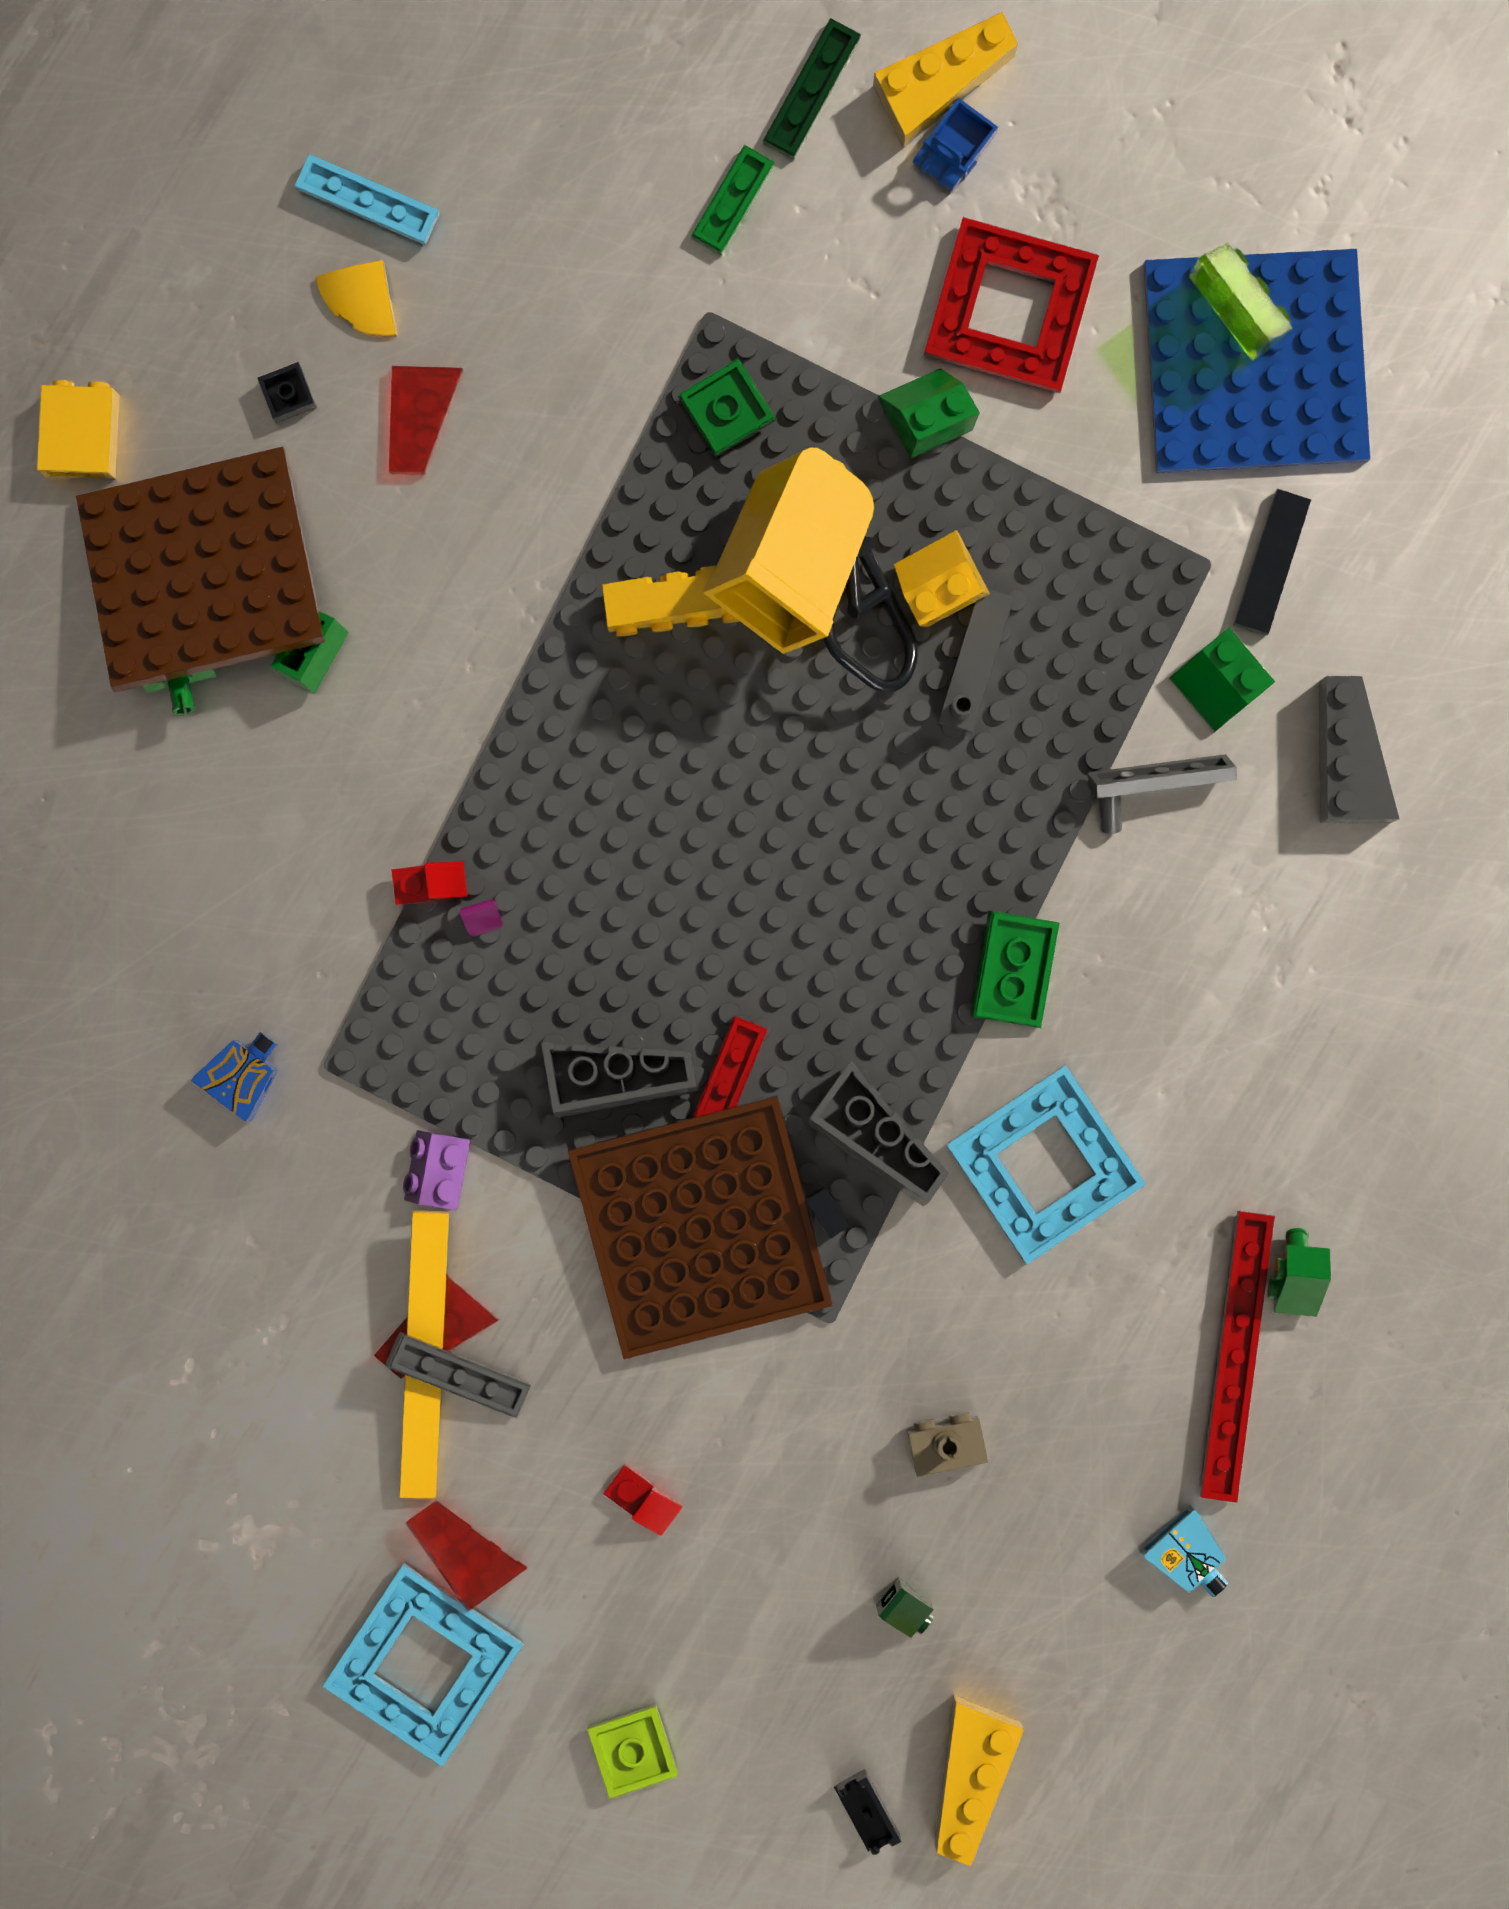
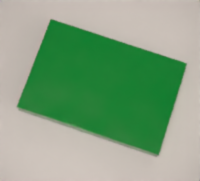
[970,910,1060,1028]

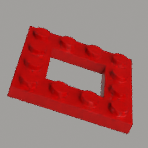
[924,217,1099,393]

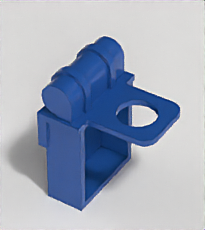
[912,98,998,191]

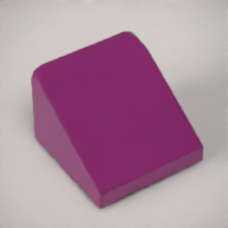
[459,899,503,937]

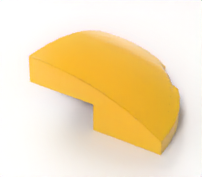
[316,260,397,337]

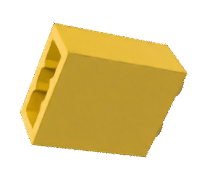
[37,380,120,479]

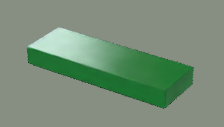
[691,145,775,256]

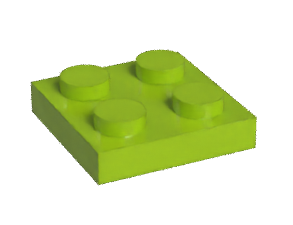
[587,1704,679,1799]

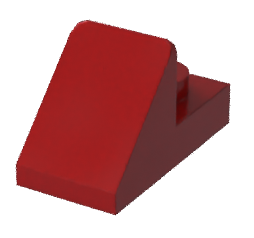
[391,861,468,906]
[603,1464,683,1536]

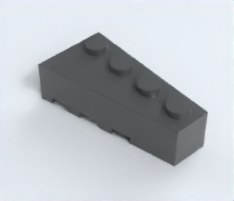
[1319,676,1399,823]
[541,1042,698,1118]
[806,1060,949,1207]

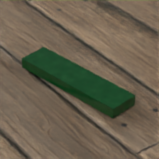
[763,18,861,160]

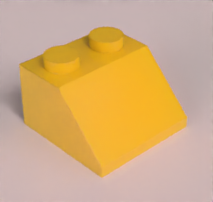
[894,530,990,628]

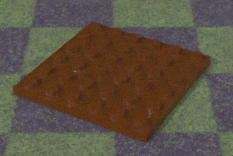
[76,446,325,693]
[568,1095,833,1359]

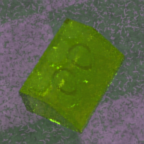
[1189,243,1292,362]

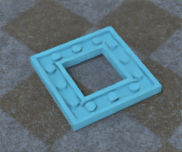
[946,1065,1146,1264]
[322,1563,524,1767]

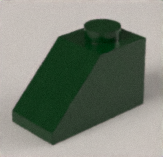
[876,1577,934,1638]

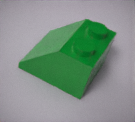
[878,368,980,458]
[1169,627,1275,732]

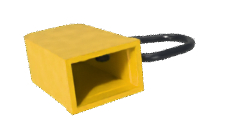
[703,448,918,693]

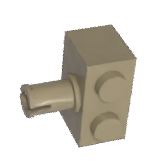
[907,1412,988,1477]

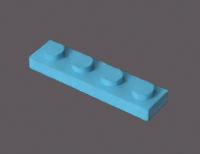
[294,154,440,246]

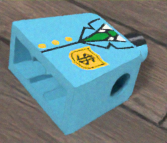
[1140,1505,1228,1597]

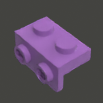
[403,1130,470,1210]

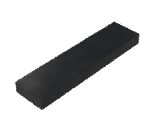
[1233,489,1311,636]

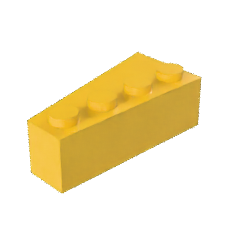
[873,12,1018,149]
[602,565,739,636]
[934,1695,1024,1867]

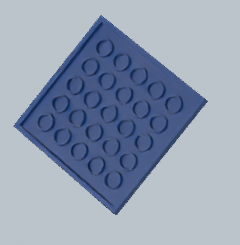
[1143,249,1370,473]

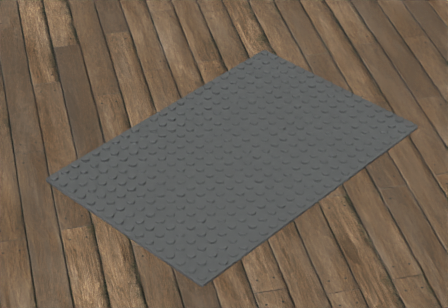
[324,312,1211,1323]

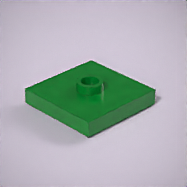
[678,358,776,458]

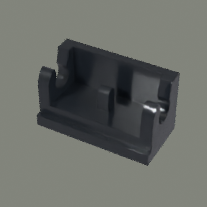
[834,1769,901,1855]

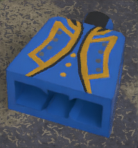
[191,1032,278,1122]

